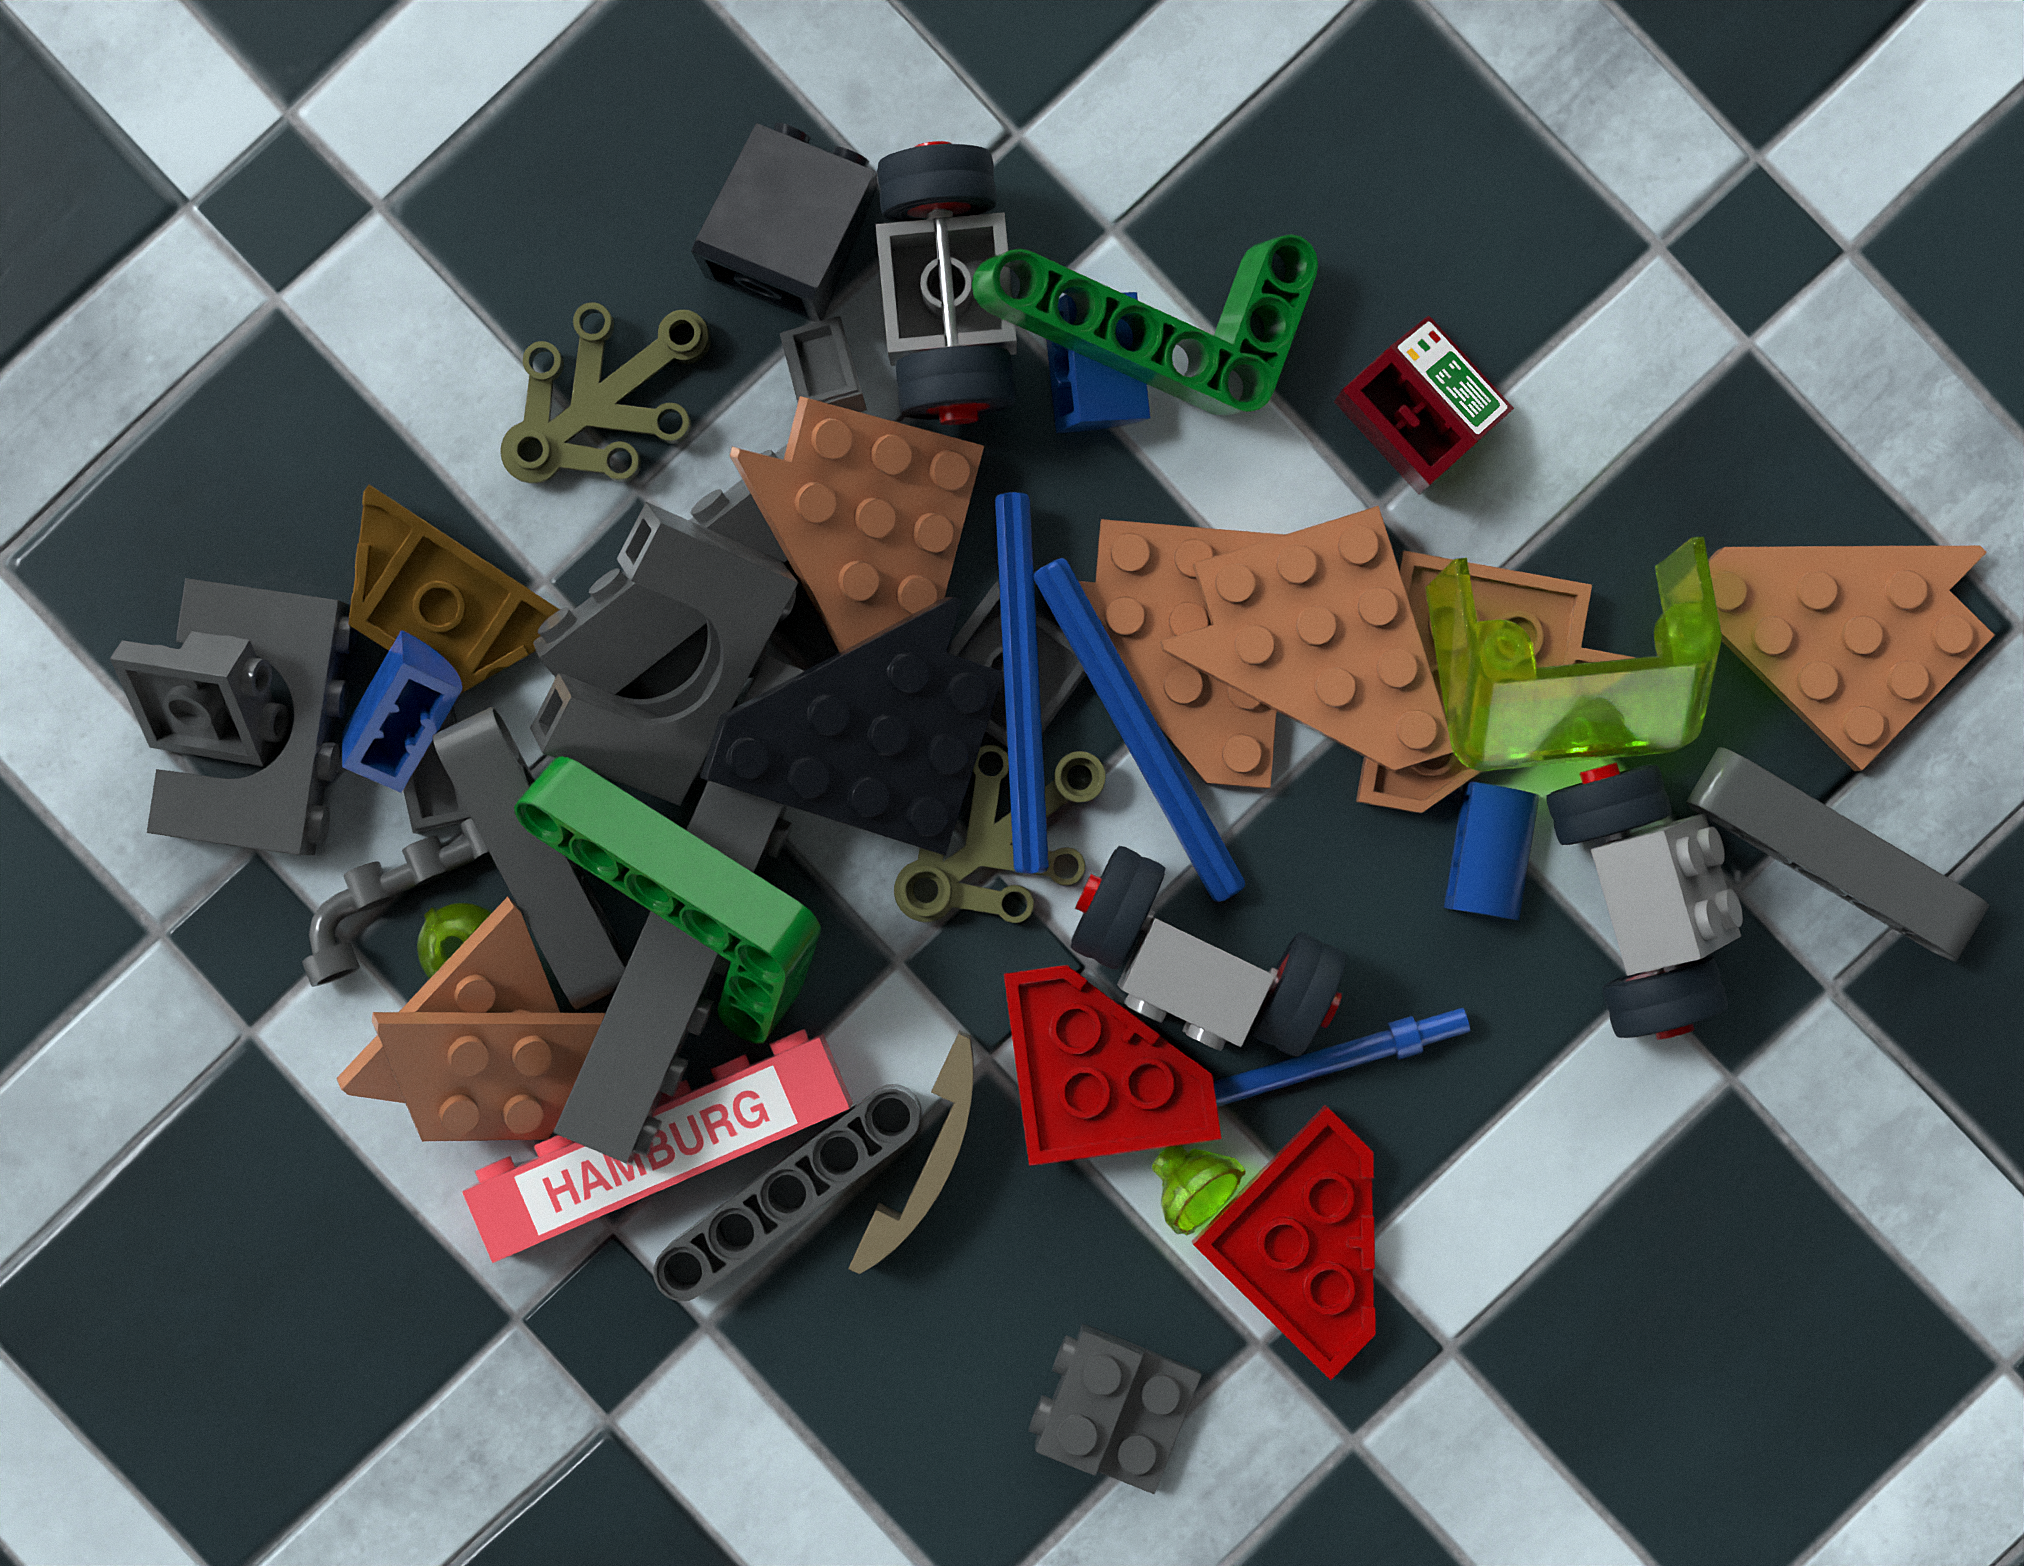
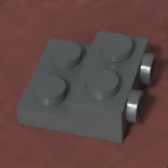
[110,631,289,766]
[1028,1323,1202,1494]

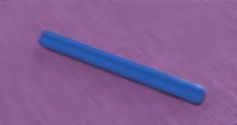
[995,492,1049,874]
[1033,558,1245,902]

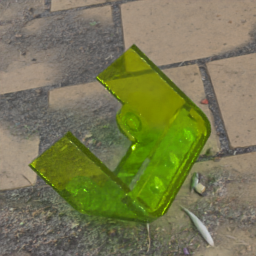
[1425,536,1722,771]

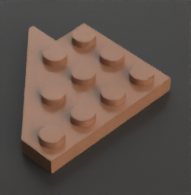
[730,396,984,652]
[1160,506,1456,771]
[1078,519,1285,789]
[1674,545,1995,771]
[1356,551,1635,813]

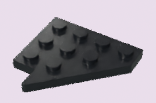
[700,597,1004,856]

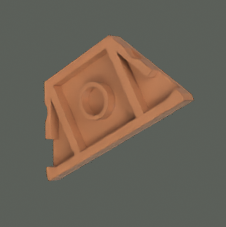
[336,896,560,1103]
[372,1012,606,1142]

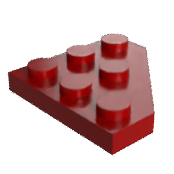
[1004,965,1222,1166]
[1191,1105,1376,1380]

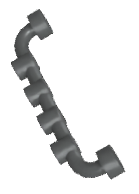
[302,818,492,987]

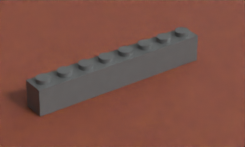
[553,655,804,1165]

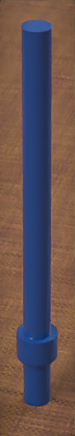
[1213,1008,1471,1107]

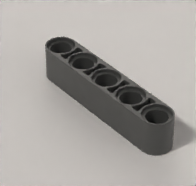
[433,707,629,1010]
[1686,747,1990,962]
[653,1084,922,1301]

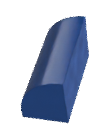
[1046,292,1151,433]
[342,630,462,793]
[1444,782,1540,921]

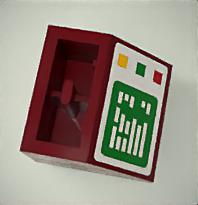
[1334,315,1514,495]

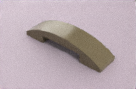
[848,1030,974,1274]

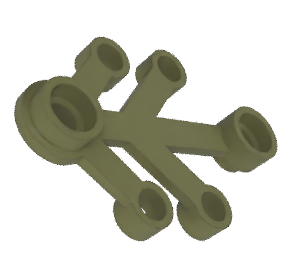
[500,302,711,484]
[894,745,1106,923]

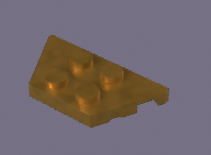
[348,484,560,694]

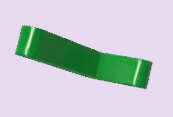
[972,234,1318,416]
[514,756,821,1044]

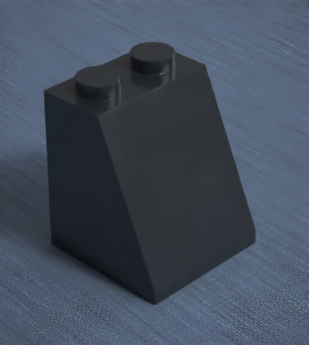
[691,123,878,322]

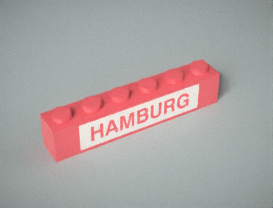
[462,1029,853,1263]

